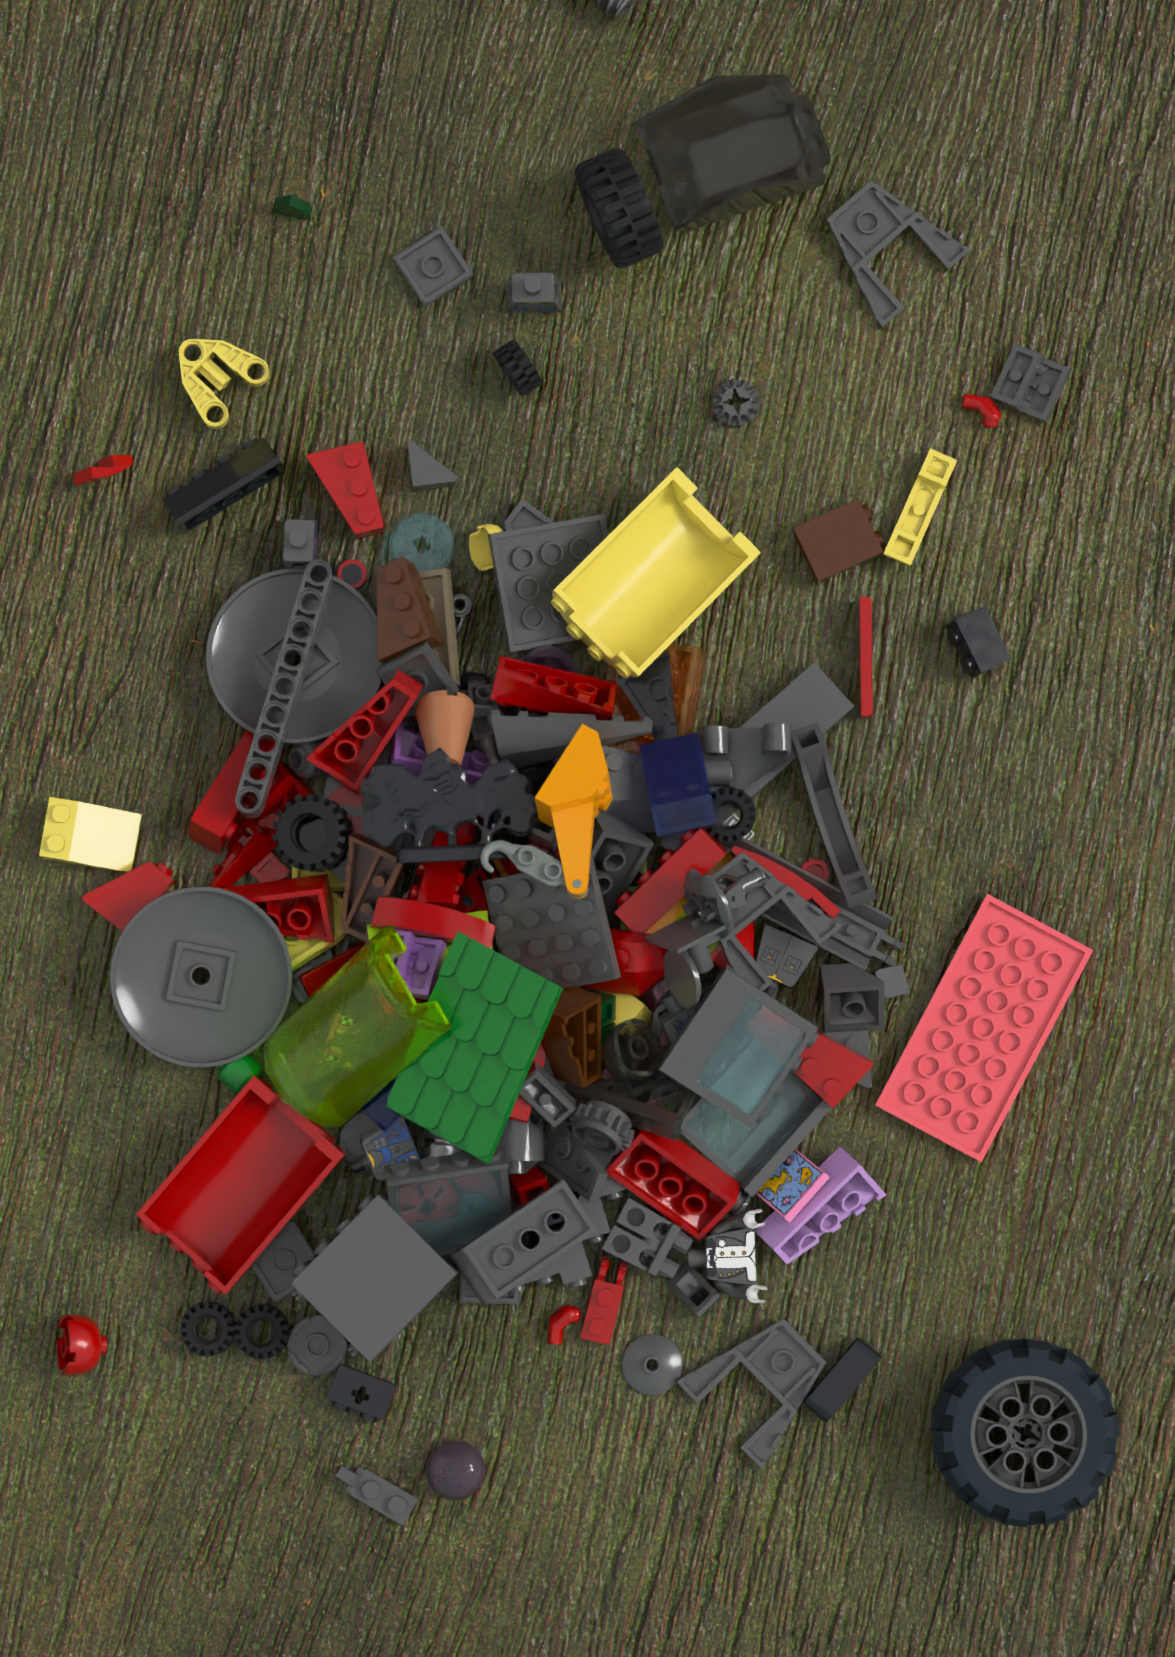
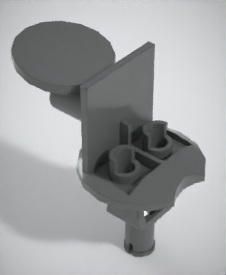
[645,867,767,1008]

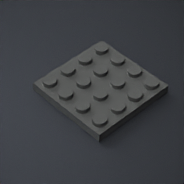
[488,513,608,652]
[482,858,621,989]

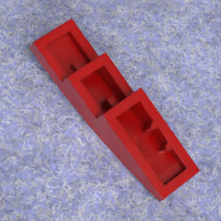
[730,846,841,919]

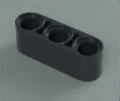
[803,1337,882,1423]

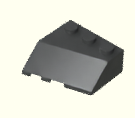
[600,745,686,833]

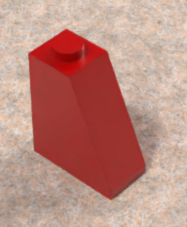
[82,861,176,931]

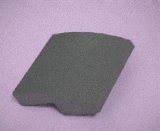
[990,344,1071,424]

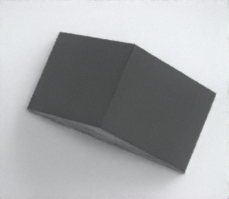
[408,440,459,491]

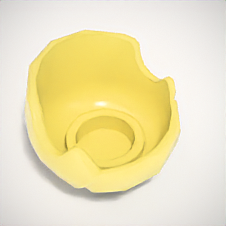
[469,524,503,571]

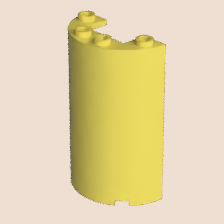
[551,467,761,678]

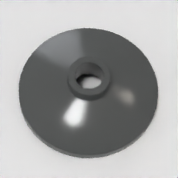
[622,1334,682,1395]

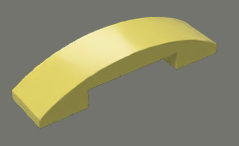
[883,448,957,566]

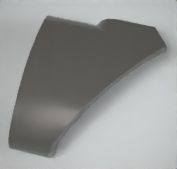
[698,723,791,807]

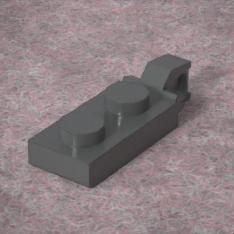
[335,1464,419,1525]

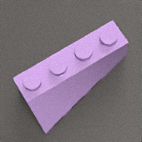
[754,1147,886,1264]

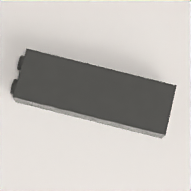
[681,662,854,824]

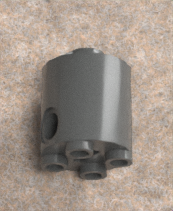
[497,1107,545,1174]

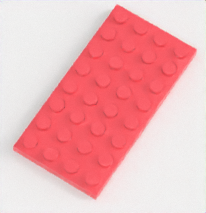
[874,894,1093,1162]

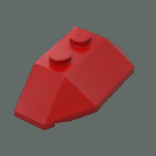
[581,929,669,996]

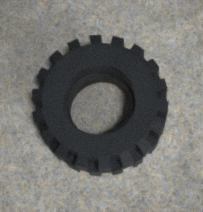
[272,795,353,872]

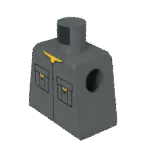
[755,924,818,998]

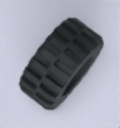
[574,148,664,268]

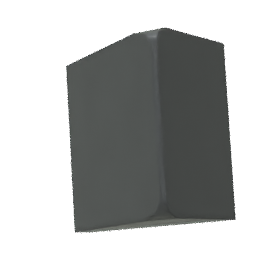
[873,964,909,1000]

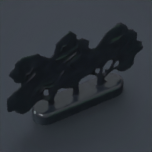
[363,748,538,864]

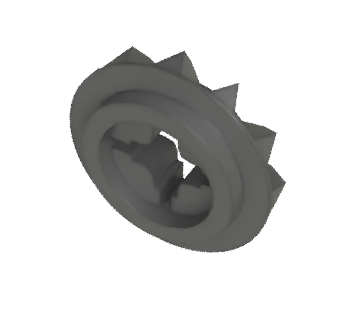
[712,379,760,427]

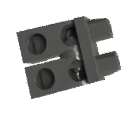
[601,1197,693,1279]

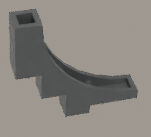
[508,1150,627,1295]

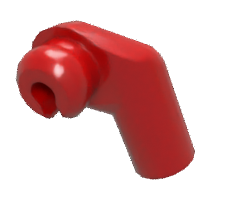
[962,393,1001,428]
[547,1304,580,1345]

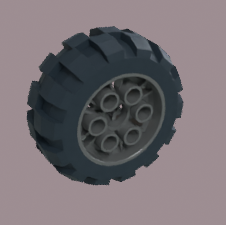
[930,1338,1120,1528]

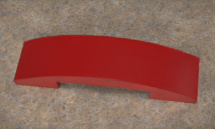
[371,897,496,949]

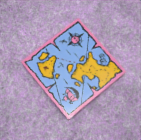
[756,1149,830,1223]

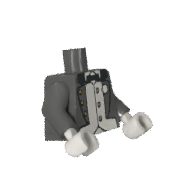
[688,1209,767,1304]

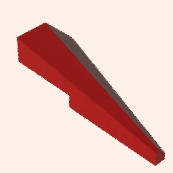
[209,760,317,888]

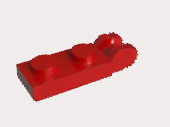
[580,1256,628,1345]

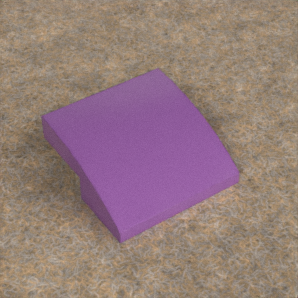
[368,928,447,1000]

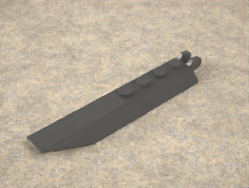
[660,819,905,970]

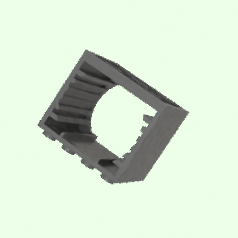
[290,1195,460,1362]

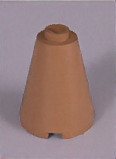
[415,690,475,766]

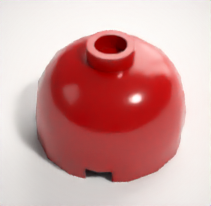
[56,1314,107,1376]

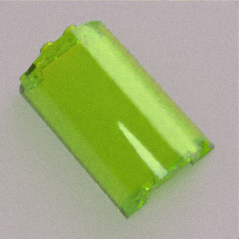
[264,925,452,1127]

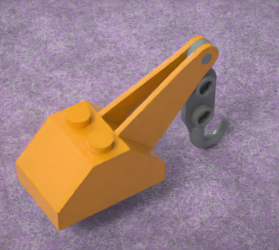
[480,724,613,899]

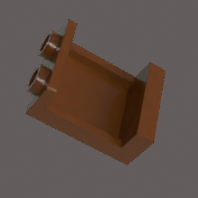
[792,498,885,585]

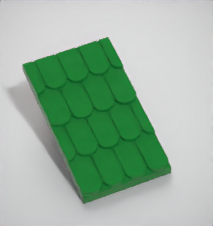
[386,931,563,1165]

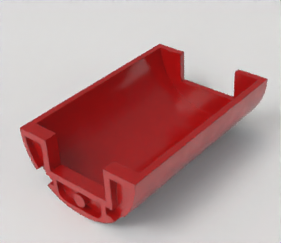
[136,1076,345,1295]

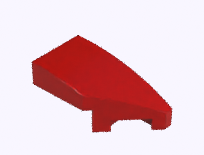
[73,455,133,486]

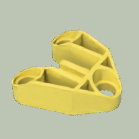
[179,339,270,430]

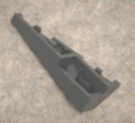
[491,710,653,768]

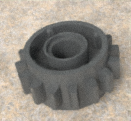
[569,1100,635,1155]

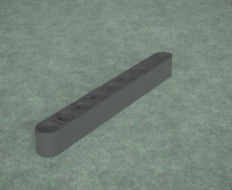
[235,560,334,819]

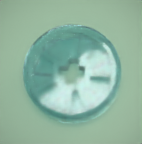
[389,513,455,573]

